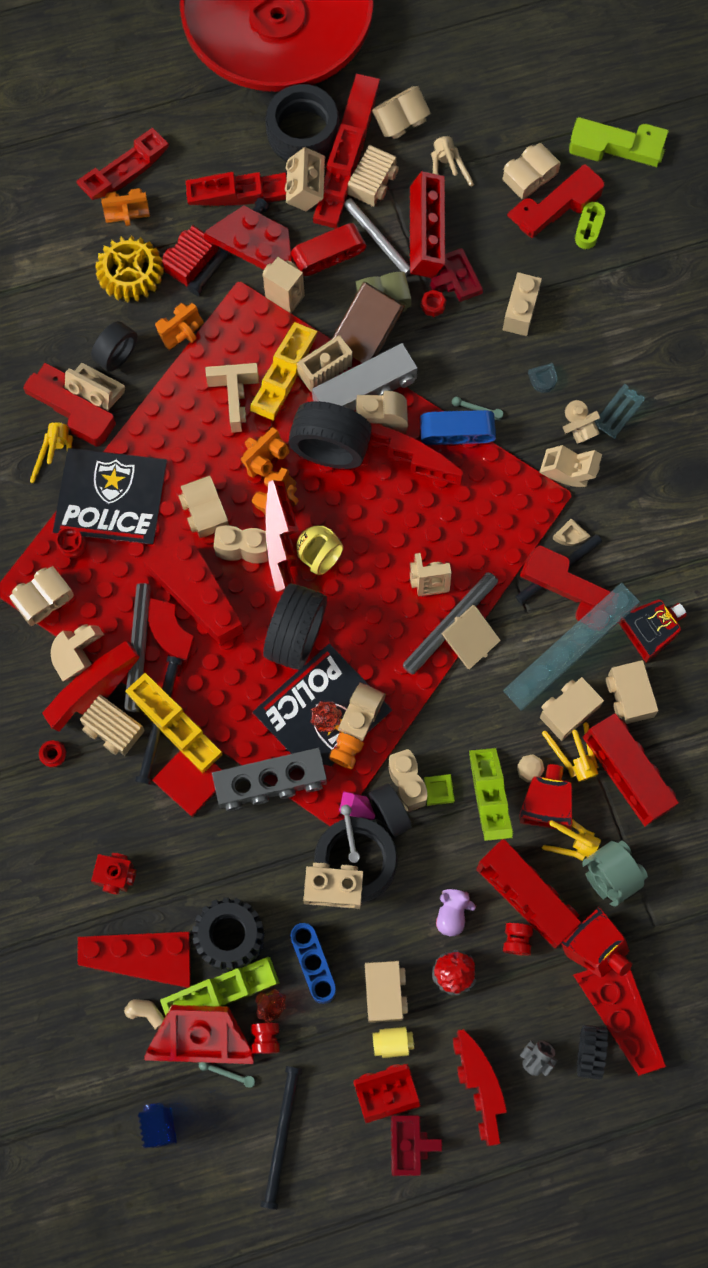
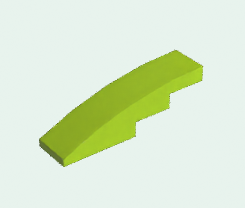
[469,748,513,841]
[160,957,280,1015]

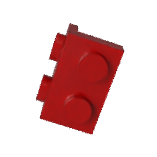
[353,1064,420,1123]

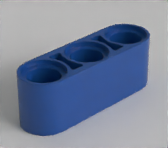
[420,410,496,445]
[291,923,336,1004]

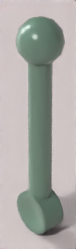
[452,397,503,420]
[198,1062,255,1088]

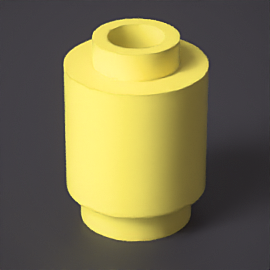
[373,1027,414,1058]

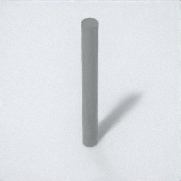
[344,198,410,276]

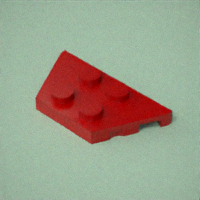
[203,205,292,270]
[145,1005,254,1064]

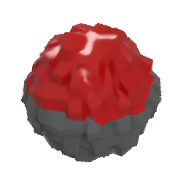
[432,950,477,995]

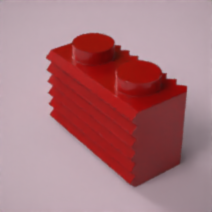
[162,225,218,287]

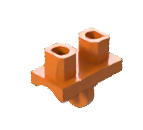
[101,188,150,226]
[155,303,204,350]
[241,427,289,478]
[252,467,299,516]

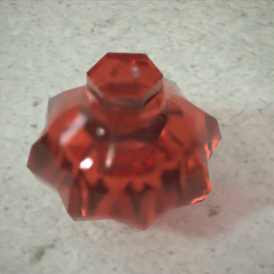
[310,700,342,732]
[255,989,286,1023]

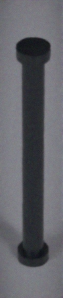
[187,198,269,296]
[135,656,183,785]
[260,1066,303,1210]

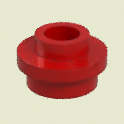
[39,740,66,768]

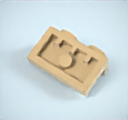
[410,553,451,596]

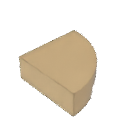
[553,519,590,546]

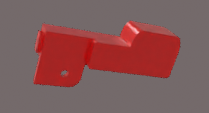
[507,164,604,239]
[24,363,116,447]
[520,546,620,632]

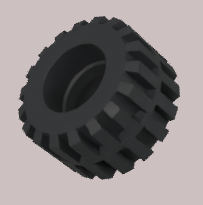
[192,897,265,971]

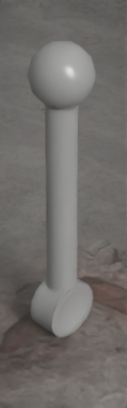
[341,805,360,863]

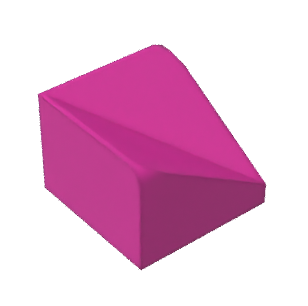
[339,792,375,820]

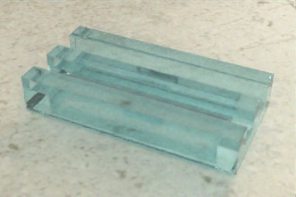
[595,383,645,439]

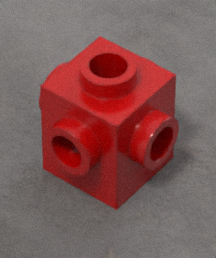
[91,853,136,895]

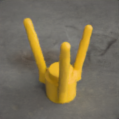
[30,422,73,483]
[542,722,599,782]
[542,819,601,861]

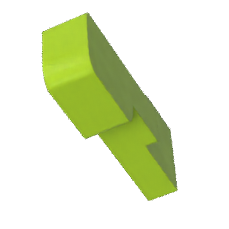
[569,117,668,167]

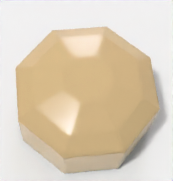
[517,754,544,783]

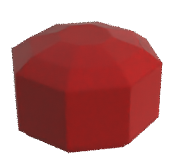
[421,290,446,317]

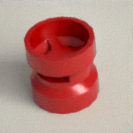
[55,527,86,558]
[503,923,533,956]
[251,1023,280,1054]

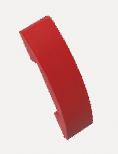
[76,128,168,200]

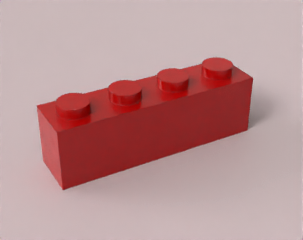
[410,171,445,278]
[582,713,679,826]

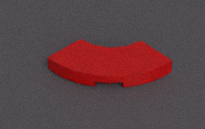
[148,598,194,663]

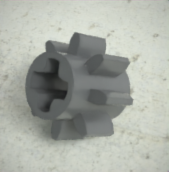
[520,1040,557,1076]

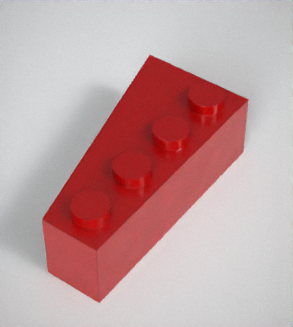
[143,536,244,646]
[476,839,581,949]

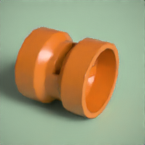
[328,732,364,769]

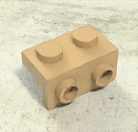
[65,363,125,411]

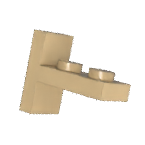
[205,363,259,433]

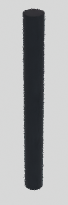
[515,534,602,604]

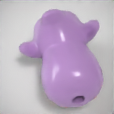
[436,889,476,936]

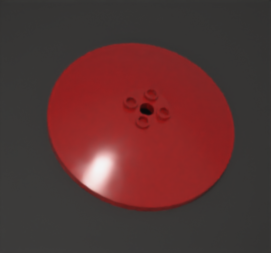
[180,0,373,91]

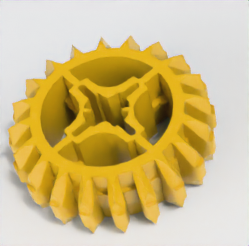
[95,235,164,302]

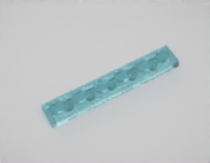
[503,582,640,711]

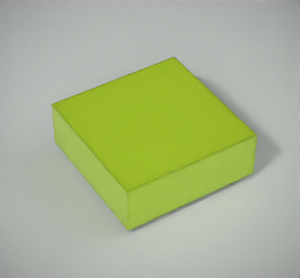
[424,774,454,806]

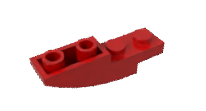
[453,1030,507,1146]

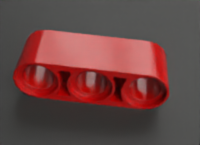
[291,223,366,276]

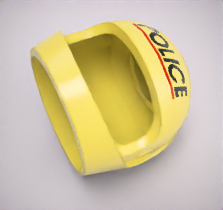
[296,526,343,575]

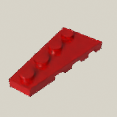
[78,932,191,988]
[573,957,666,1076]

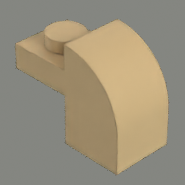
[356,391,408,434]
[540,445,602,487]
[51,624,104,682]
[338,682,385,741]

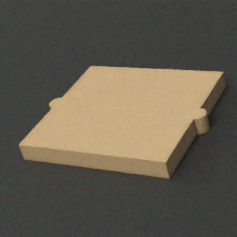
[441,605,501,669]

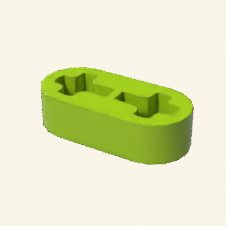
[575,202,605,249]

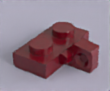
[430,248,483,302]
[391,1116,443,1176]

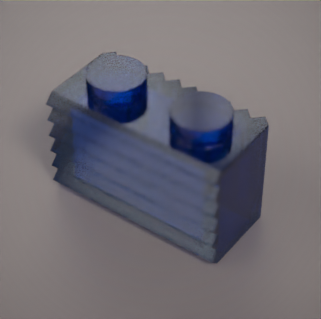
[137,1103,177,1148]

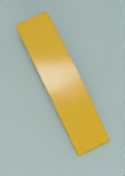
[250,322,317,420]
[125,673,222,773]

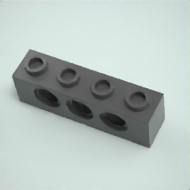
[212,748,327,811]

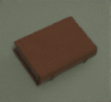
[331,282,405,363]

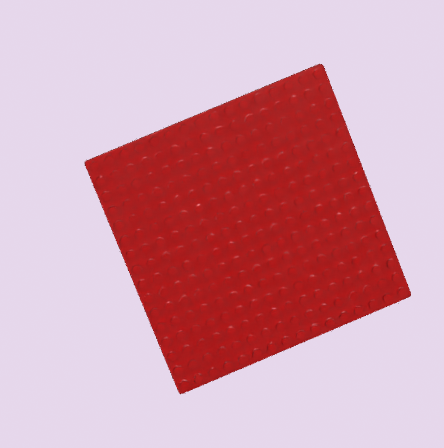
[0,282,571,826]

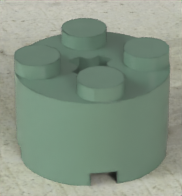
[582,841,648,906]

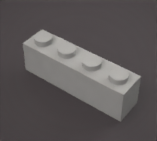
[312,343,417,410]

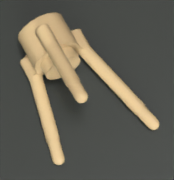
[431,136,473,187]

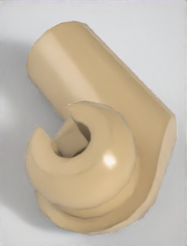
[124,999,164,1030]

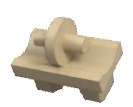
[563,400,600,444]

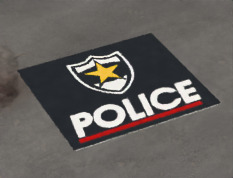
[53,448,167,544]
[252,644,392,766]

